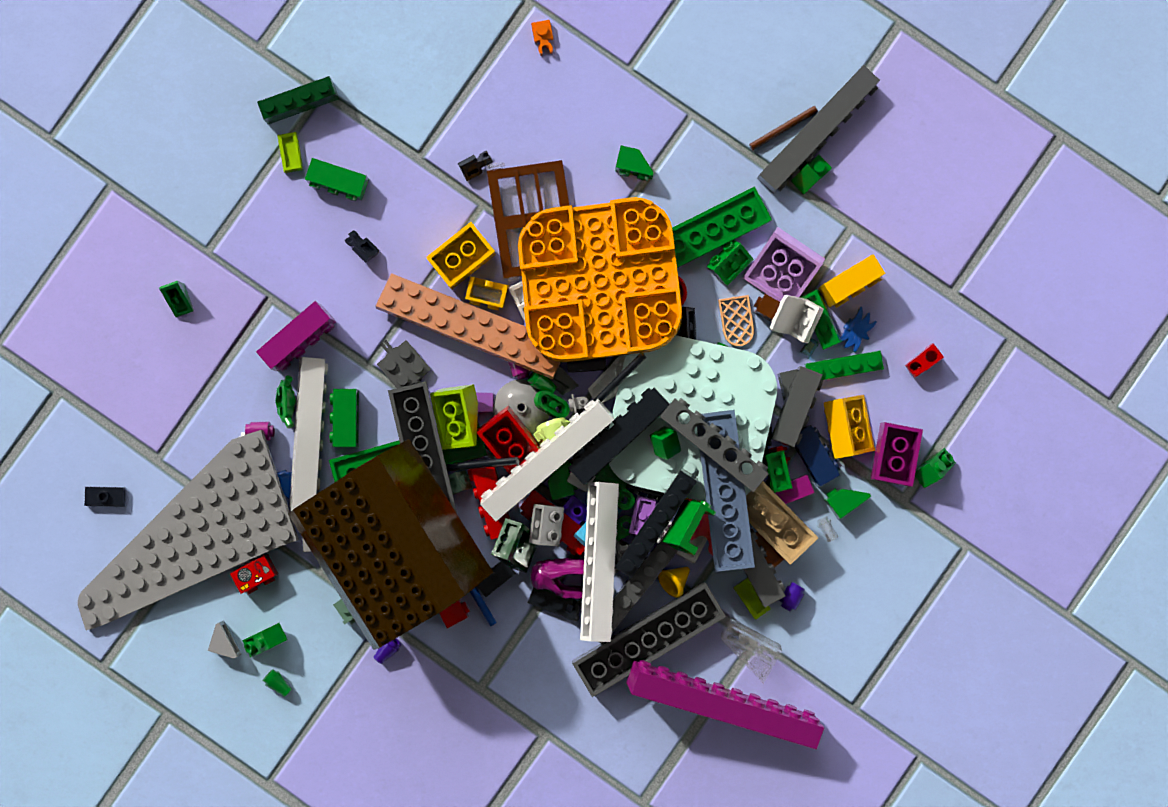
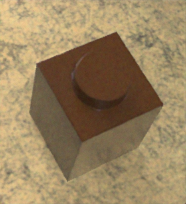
[754,294,780,322]

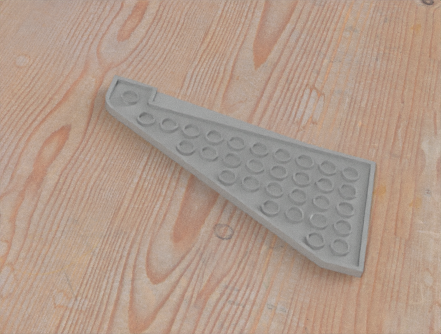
[78,430,299,631]

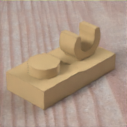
[747,494,790,533]

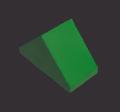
[159,280,194,317]

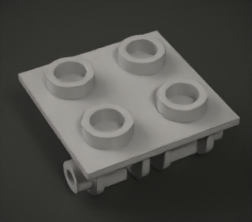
[568,394,589,414]

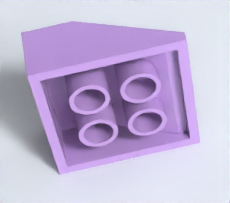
[743,227,825,302]

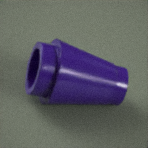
[374,638,401,664]

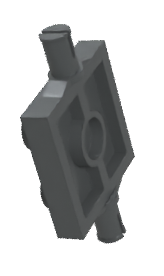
[377,340,431,388]

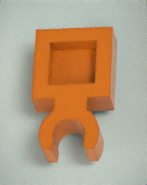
[531,20,553,56]

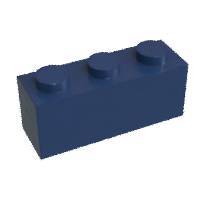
[795,425,840,487]

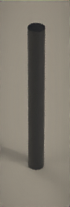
[593,352,647,402]
[446,457,519,471]

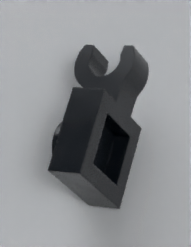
[457,151,493,181]
[344,230,380,263]

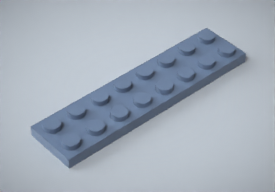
[697,410,755,572]

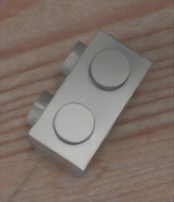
[529,504,564,546]

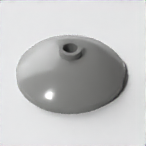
[493,379,549,434]

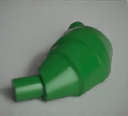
[275,375,297,429]

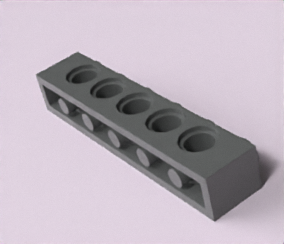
[660,398,769,492]

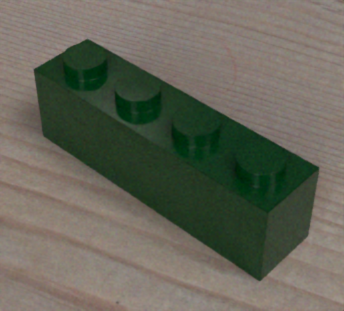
[257,76,339,125]

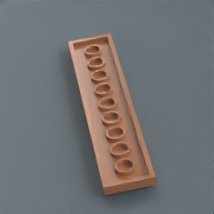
[375,273,560,379]

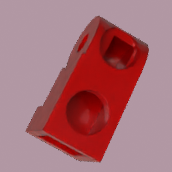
[905,343,944,378]

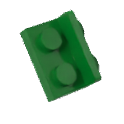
[707,240,754,286]

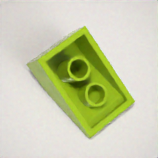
[430,384,478,450]

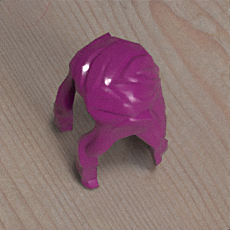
[531,558,584,599]

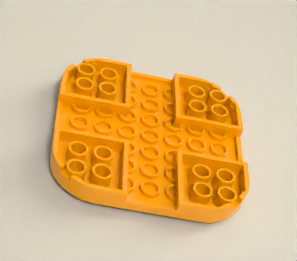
[518,197,682,362]

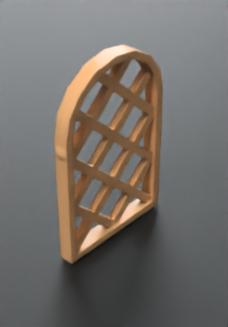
[718,295,754,346]

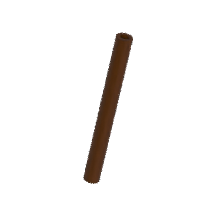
[749,106,818,150]

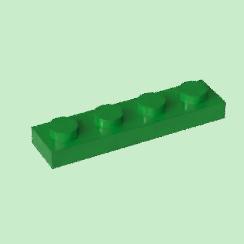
[804,350,884,380]

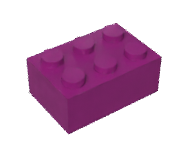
[870,422,923,487]

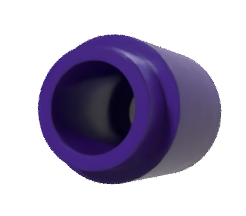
[779,582,805,612]

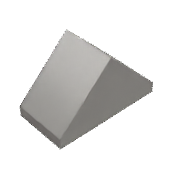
[208,621,241,659]

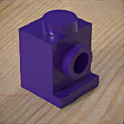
[563,495,587,524]

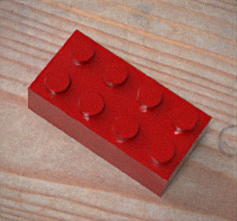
[477,405,541,474]

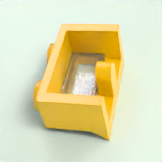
[465,276,509,311]

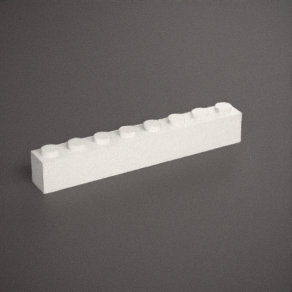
[289,357,328,512]
[480,399,614,521]
[580,482,619,642]

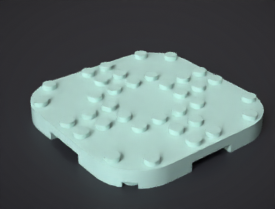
[609,335,777,502]

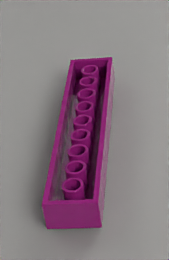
[627,660,824,750]

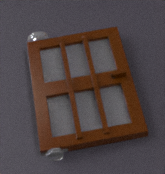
[486,160,569,282]

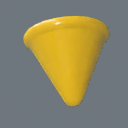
[658,567,690,598]

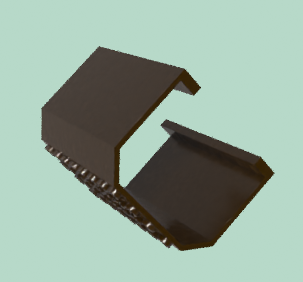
[288,439,493,650]

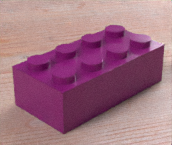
[256,301,336,372]

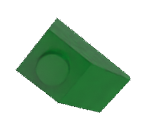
[824,488,871,519]

